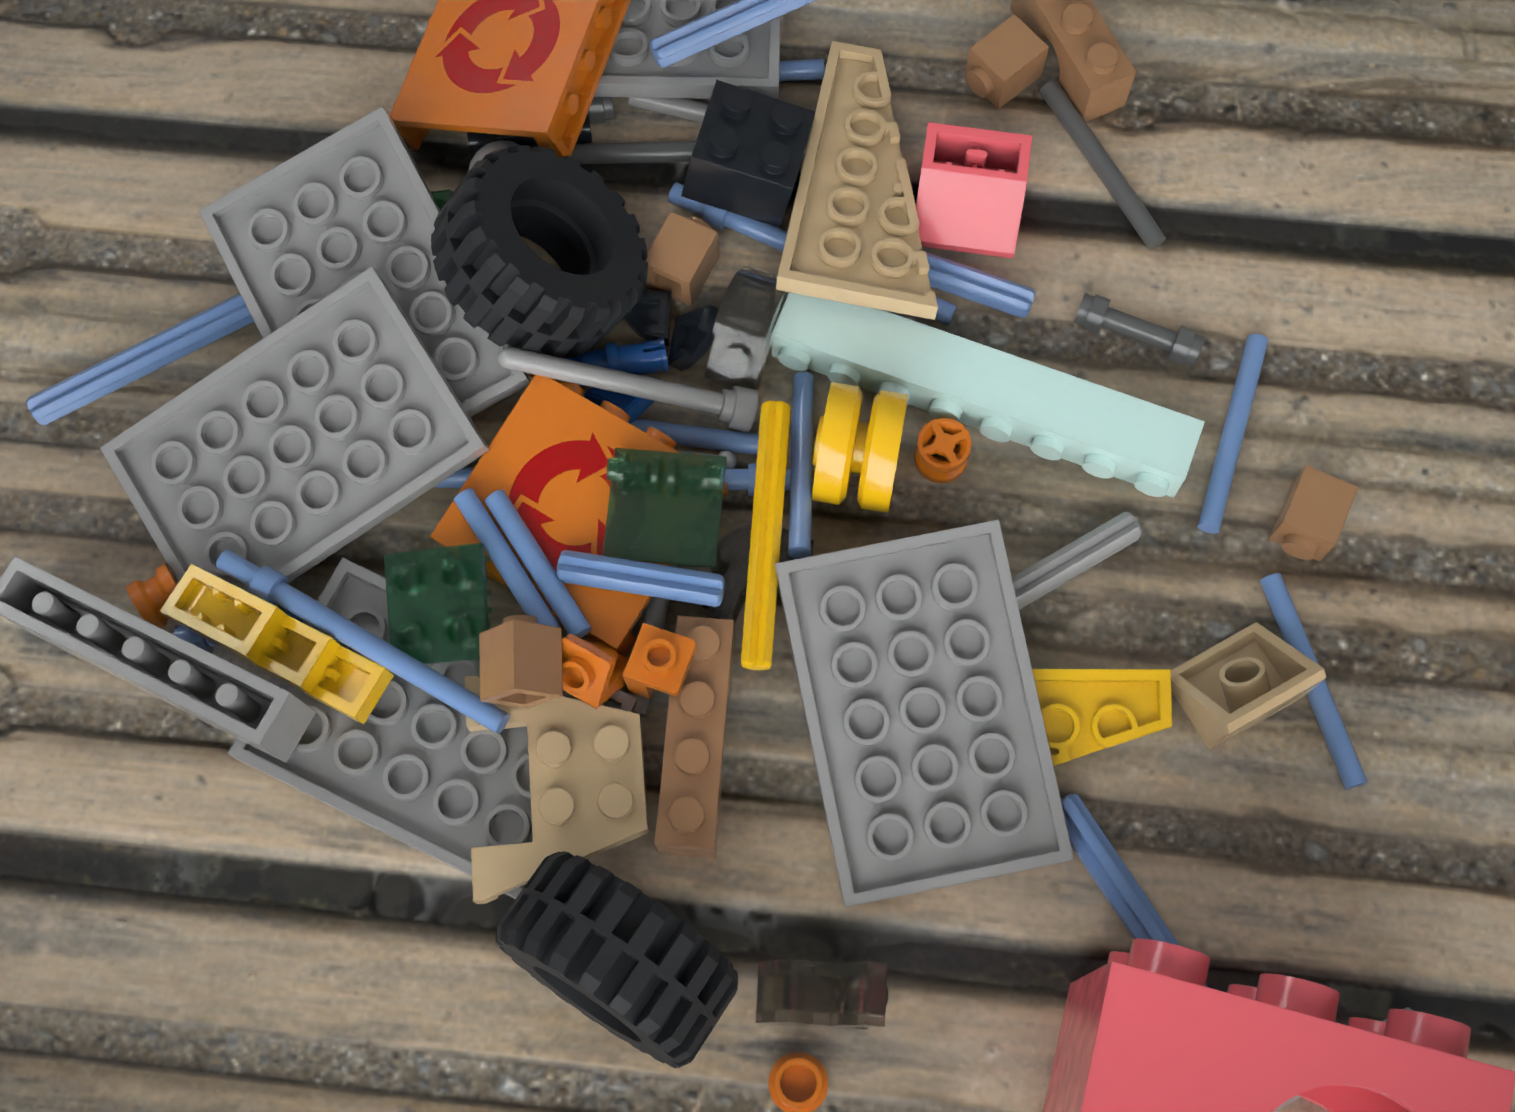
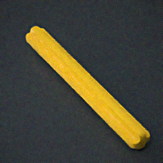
[741,400,791,671]

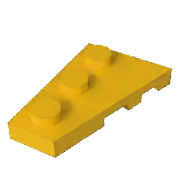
[1032,669,1172,766]

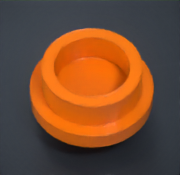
[768,1052,828,1112]

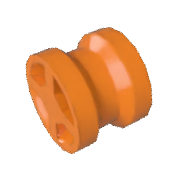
[914,418,972,484]
[126,563,178,629]

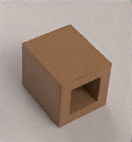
[964,14,1049,109]
[645,212,719,307]
[1268,465,1358,561]
[479,614,563,708]

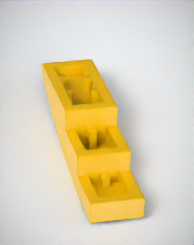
[160,564,394,725]

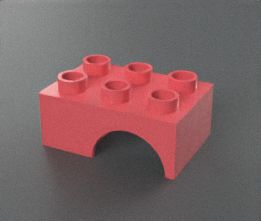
[1043,938,1515,1112]

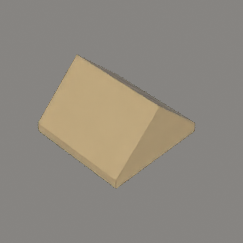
[1171,622,1327,751]

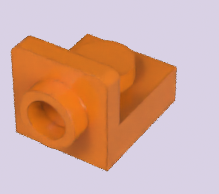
[622,623,696,700]
[562,634,629,709]

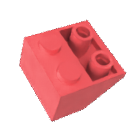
[916,122,1033,259]

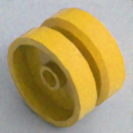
[812,382,908,513]

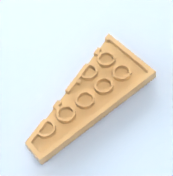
[776,41,938,320]

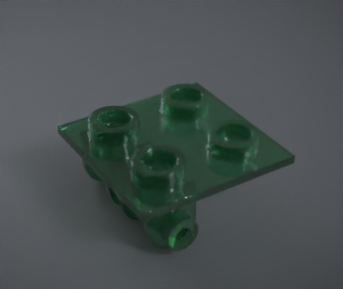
[602,448,727,568]
[384,543,493,664]

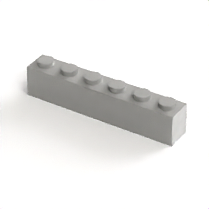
[0,556,316,763]

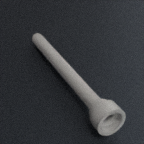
[498,346,758,432]

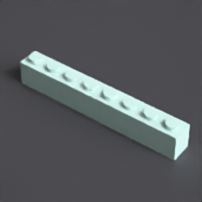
[771,292,1205,498]

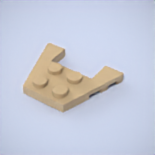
[464,676,649,904]

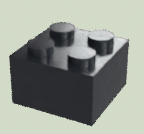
[681,79,816,228]

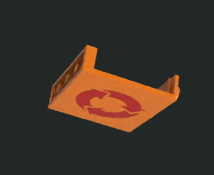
[390,0,631,158]
[430,375,729,657]

